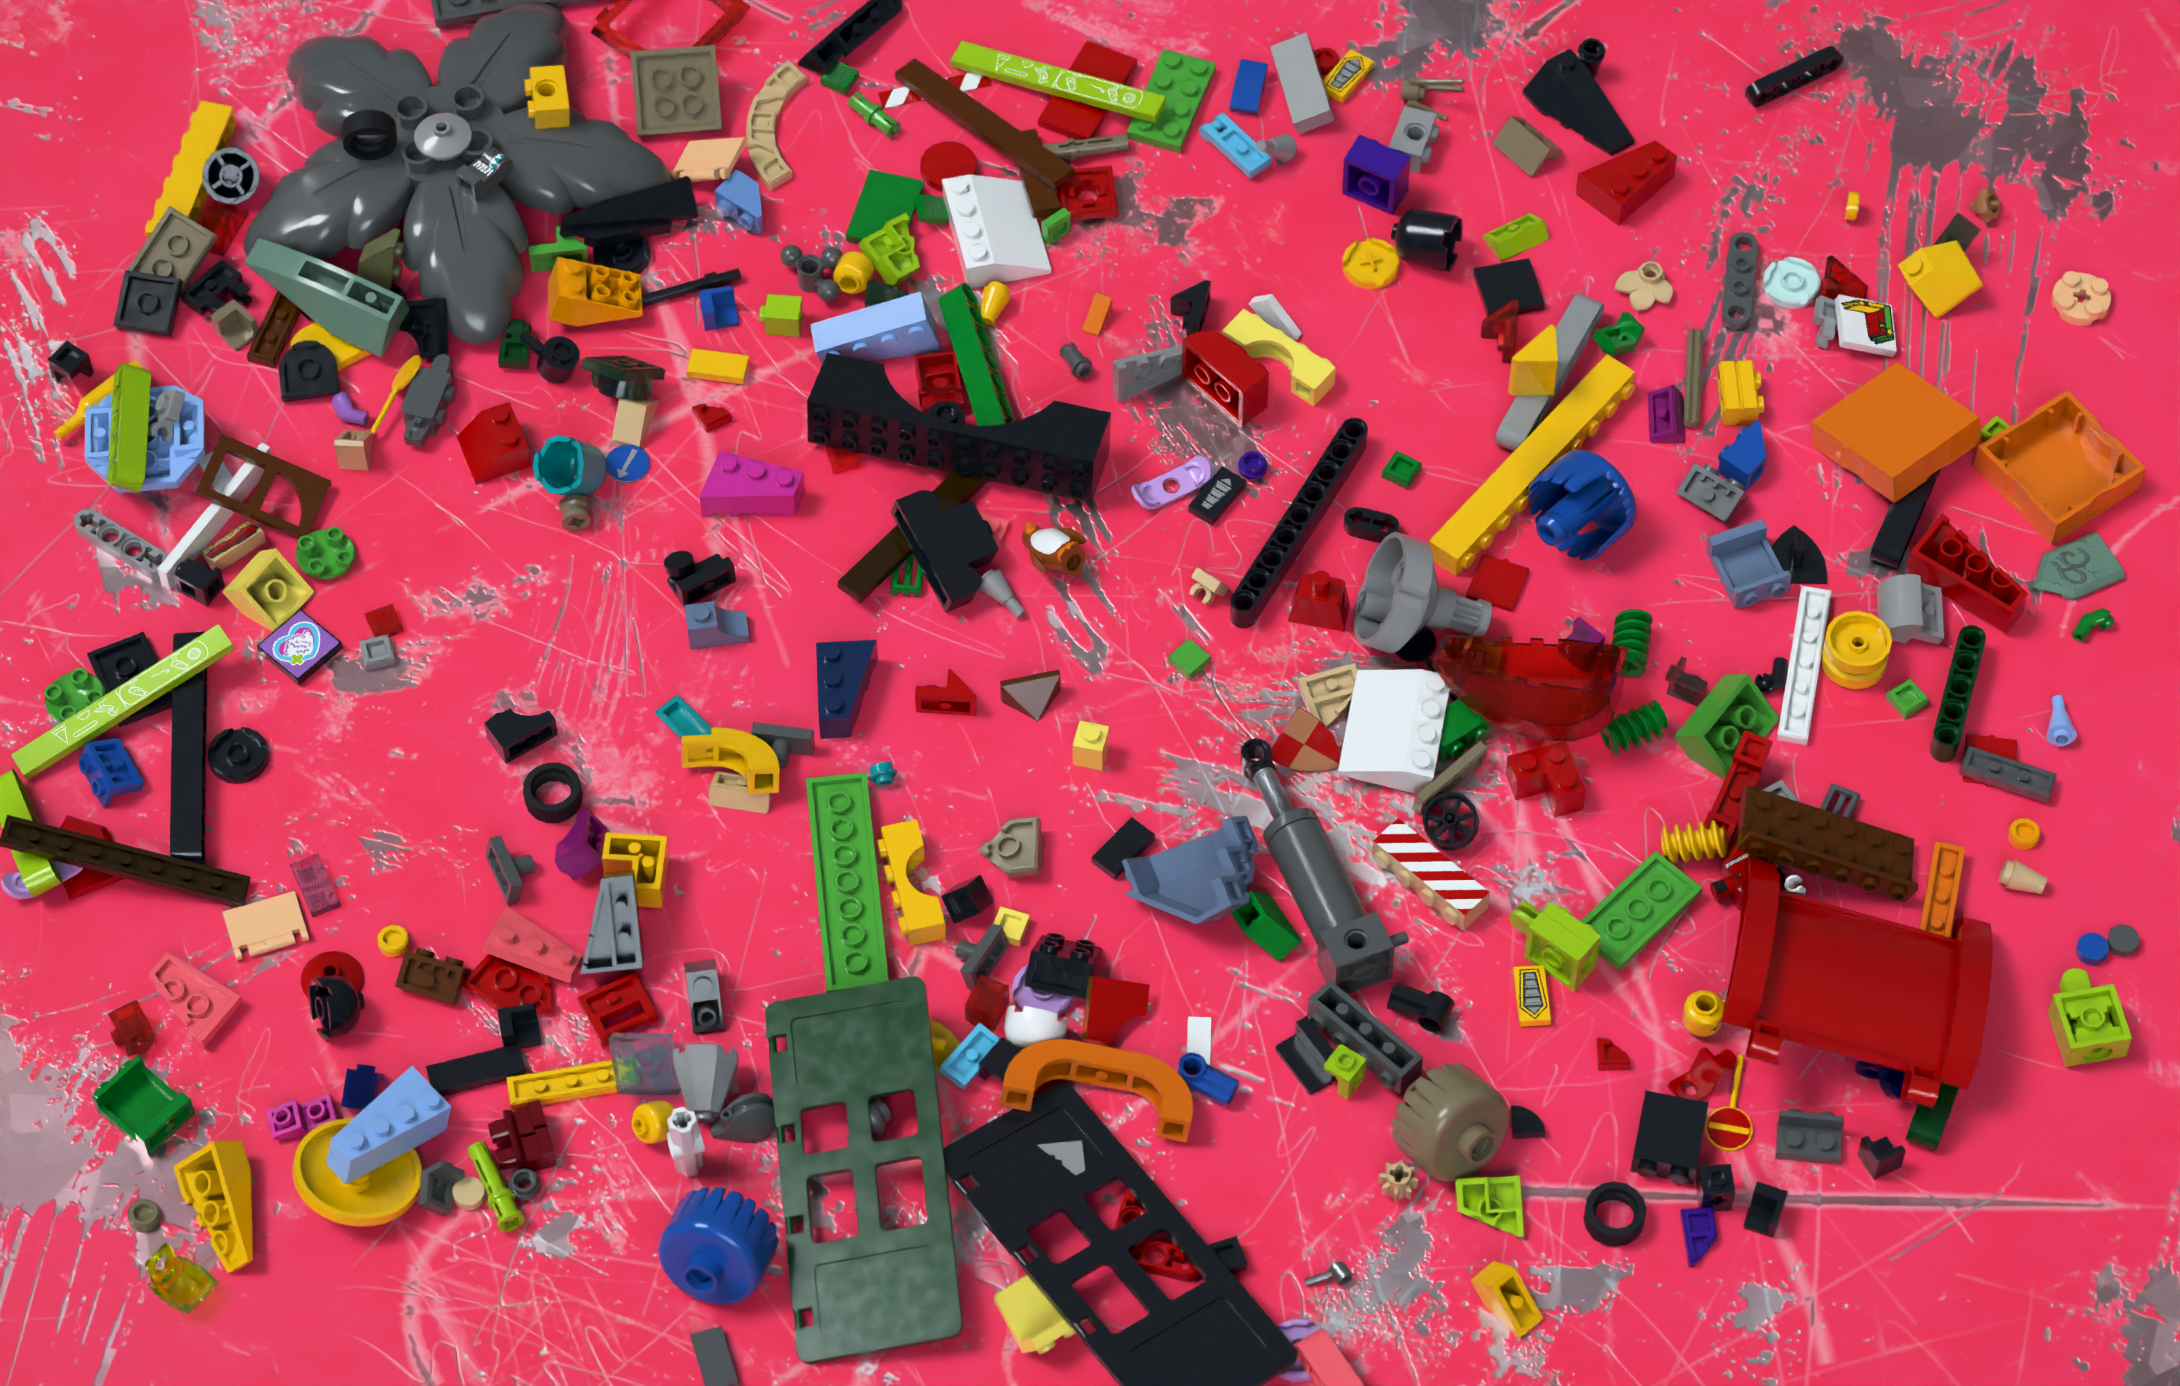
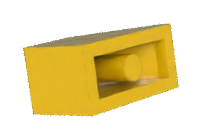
[1470,1261,1543,1338]

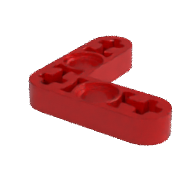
[1114,1187,1200,1281]

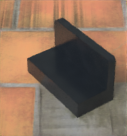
[667,554,736,607]
[1275,1016,1336,1095]

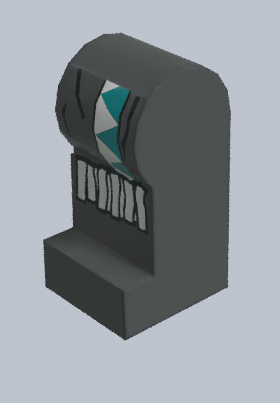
[456,147,513,202]

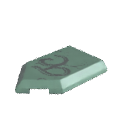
[2032,532,2125,601]

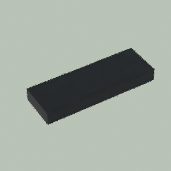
[426,1043,526,1096]

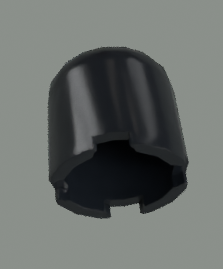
[1391,209,1463,272]

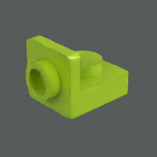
[1324,1044,1367,1100]

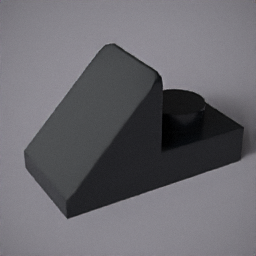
[1170,280,1211,337]

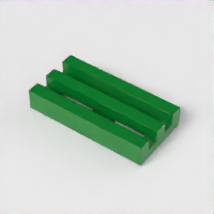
[891,554,924,598]

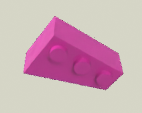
[700,451,805,517]

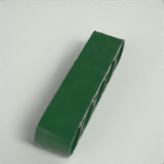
[1930,625,1986,762]
[1905,1083,1959,1151]

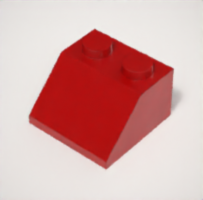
[457,402,531,485]

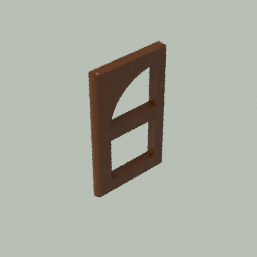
[195,434,331,539]

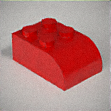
[1182,331,1269,427]

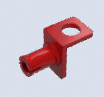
[1667,1047,1737,1101]

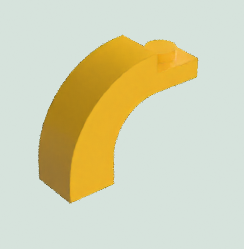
[681,727,780,794]

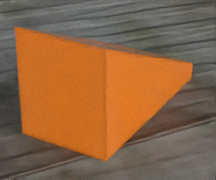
[1082,292,1112,337]

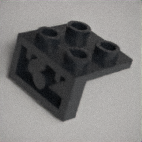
[1025,933,1102,1000]

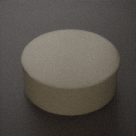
[127,1199,160,1232]

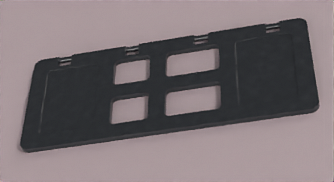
[944,1083,1298,1386]

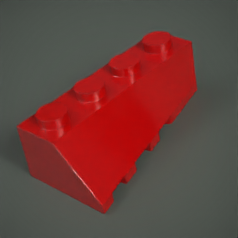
[1905,513,2028,633]

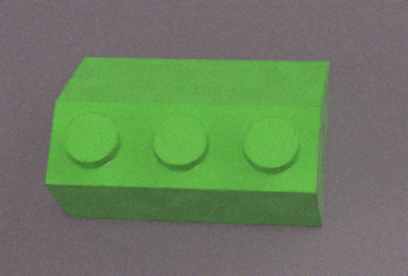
[1674,674,1780,780]

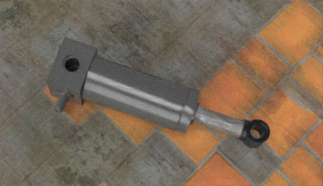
[1240,738,1409,994]

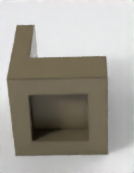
[211,299,258,352]

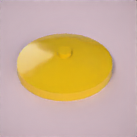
[292,1118,422,1227]

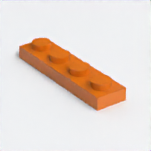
[1919,841,1966,937]

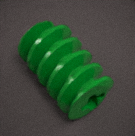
[1609,609,1653,678]
[1599,700,1668,756]

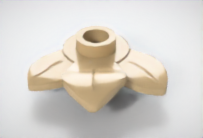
[1615,261,1673,311]

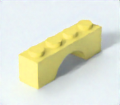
[1222,309,1336,406]

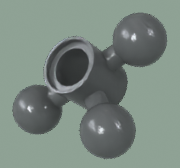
[780,245,843,302]

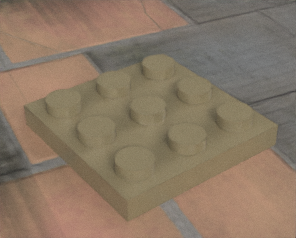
[630,45,722,137]

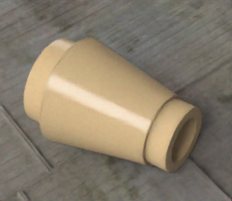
[1998,859,2047,895]

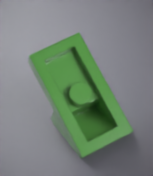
[528,226,589,272]

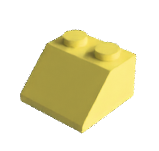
[222,549,315,632]

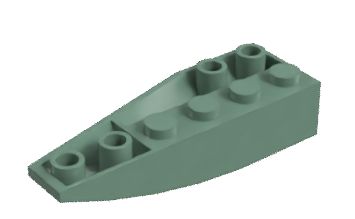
[245,238,409,358]

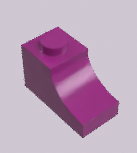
[554,808,607,881]

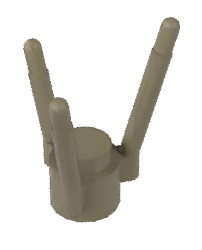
[1401,77,1465,121]

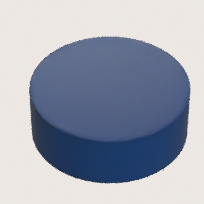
[2076,933,2109,965]

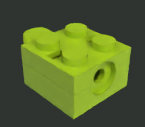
[1509,901,1601,992]
[2047,968,2132,1067]

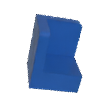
[699,286,739,331]

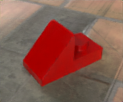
[915,669,977,716]

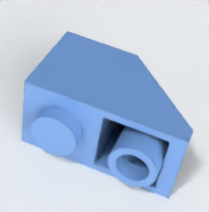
[715,169,764,235]

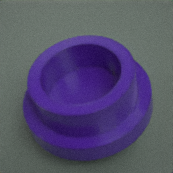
[1238,451,1267,480]

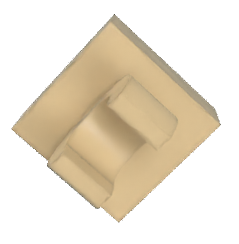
[1190,567,1229,605]

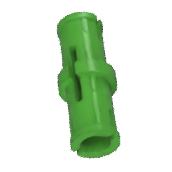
[848,92,900,138]

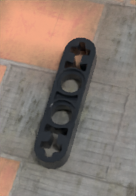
[1745,46,1844,107]

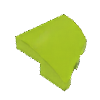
[858,212,920,290]
[1455,1176,1524,1237]

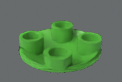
[296,526,356,579]
[44,668,105,723]

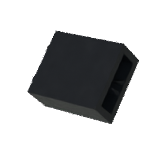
[1630,1091,1709,1184]

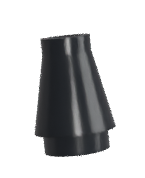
[1578,38,1606,77]

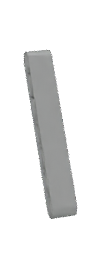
[1494,293,1604,451]

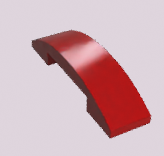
[1704,730,1773,849]

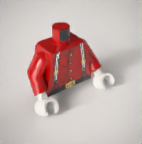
[1710,842,1806,910]

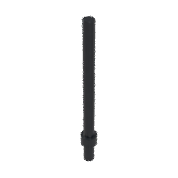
[642,268,741,307]

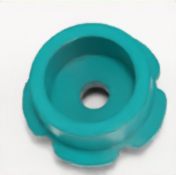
[868,762,897,787]

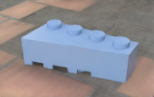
[326,1066,451,1185]

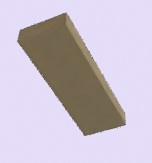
[1412,741,1488,815]

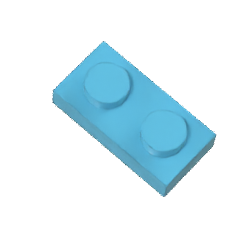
[939,1022,1000,1090]

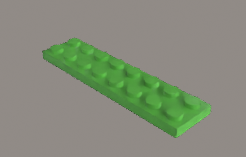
[806,772,889,992]

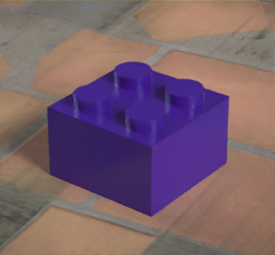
[1342,135,1411,215]

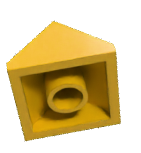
[1508,324,1558,396]

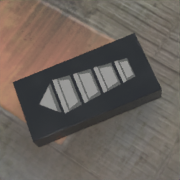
[1188,466,1246,525]

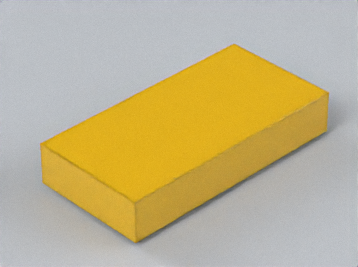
[686,348,750,385]

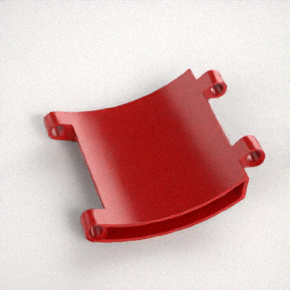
[1720,857,1993,1109]

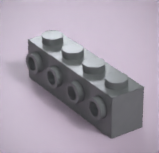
[1307,980,1423,1095]

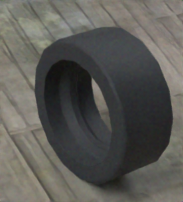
[341,109,397,161]
[523,763,583,823]
[1583,1182,1646,1247]

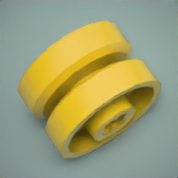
[1821,611,1892,689]

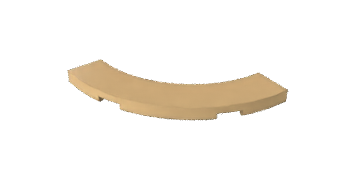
[746,61,807,191]

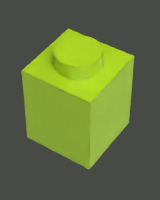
[759,294,803,337]

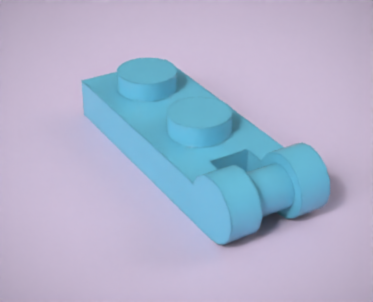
[1198,113,1272,179]

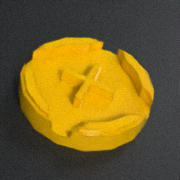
[1342,238,1400,290]

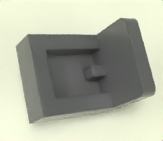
[419,1161,465,1216]

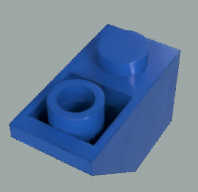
[1718,420,1766,492]

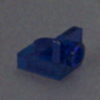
[341,1064,383,1110]

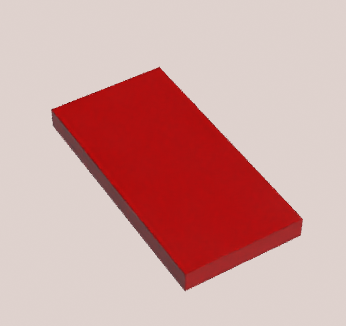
[1038,40,1137,140]

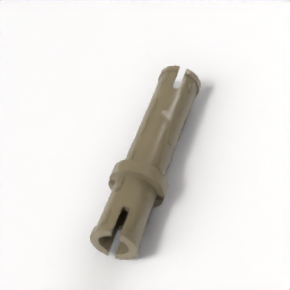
[1042,133,1129,161]

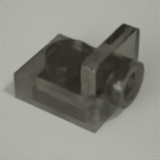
[1665,656,1708,707]

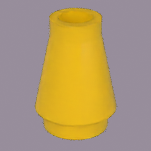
[980,281,1011,326]

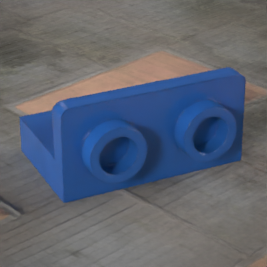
[78,738,144,807]

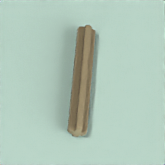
[1683,328,1703,428]

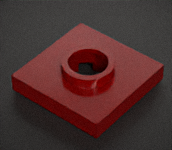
[1057,166,1118,221]

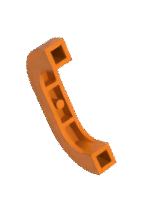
[999,1039,1193,1143]

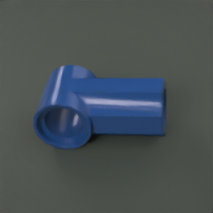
[1177,1052,1240,1107]

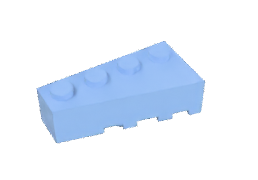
[810,291,942,364]

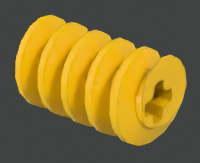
[1661,820,1727,863]

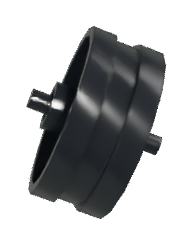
[1423,792,1480,850]

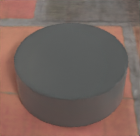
[2107,925,2140,957]

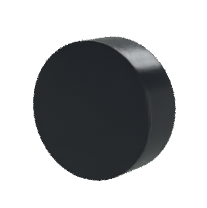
[664,551,695,578]

